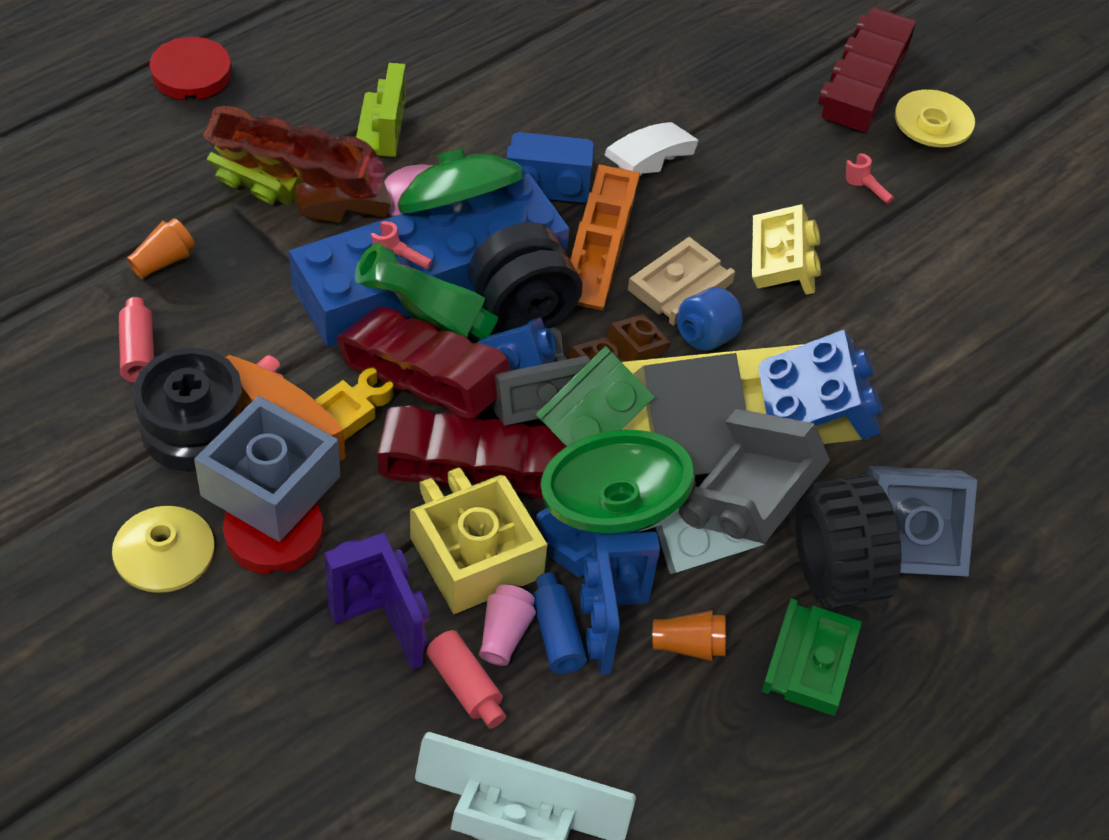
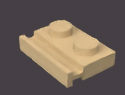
[628,237,735,326]

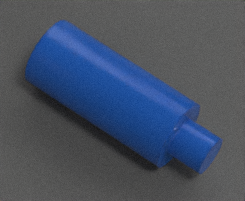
[533,573,587,674]

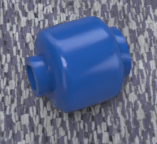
[676,287,743,351]

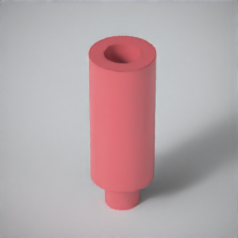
[119,297,154,382]
[426,630,506,729]

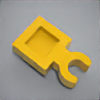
[315,367,394,441]

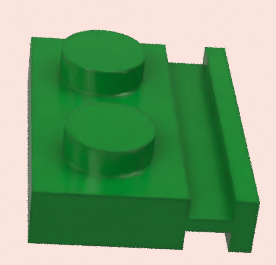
[536,346,655,446]
[762,598,862,716]

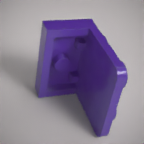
[324,533,430,670]

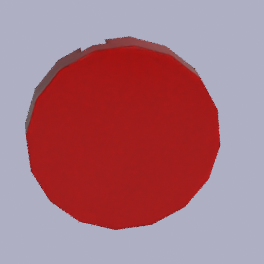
[149,37,232,100]
[223,502,324,574]

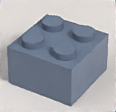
[194,396,341,542]

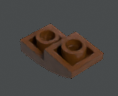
[293,177,391,223]
[567,314,671,362]

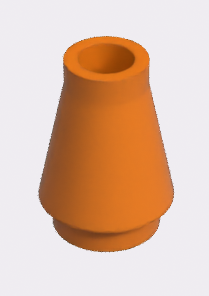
[126,218,195,279]
[653,610,726,661]

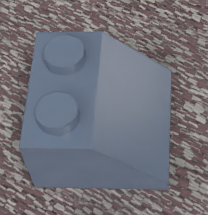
[866,466,977,576]

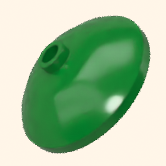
[397,148,525,213]
[541,430,694,535]

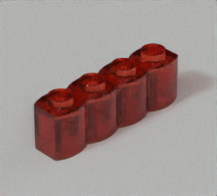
[203,106,386,199]

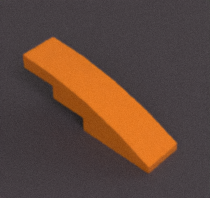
[570,164,640,311]

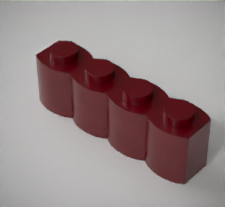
[818,7,917,133]
[336,306,510,418]
[378,406,567,500]

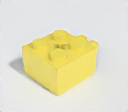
[410,468,547,615]

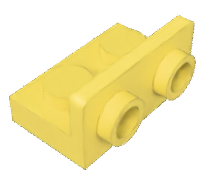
[752,204,821,295]

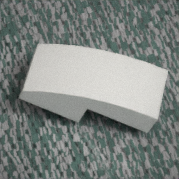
[605,122,698,176]

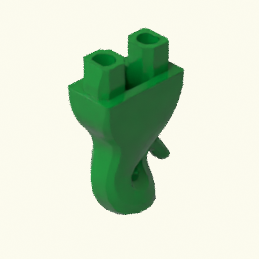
[355,243,498,341]

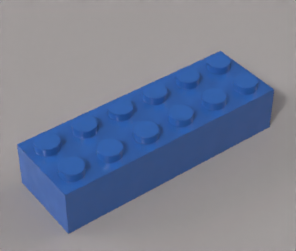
[289,172,569,348]

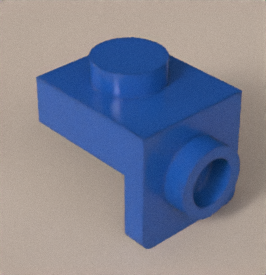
[478,317,557,371]
[537,508,602,578]

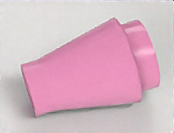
[479,584,536,666]

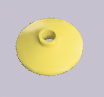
[895,90,975,147]
[112,506,215,593]

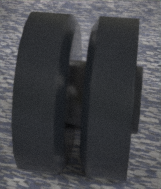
[468,222,583,333]
[133,347,244,472]

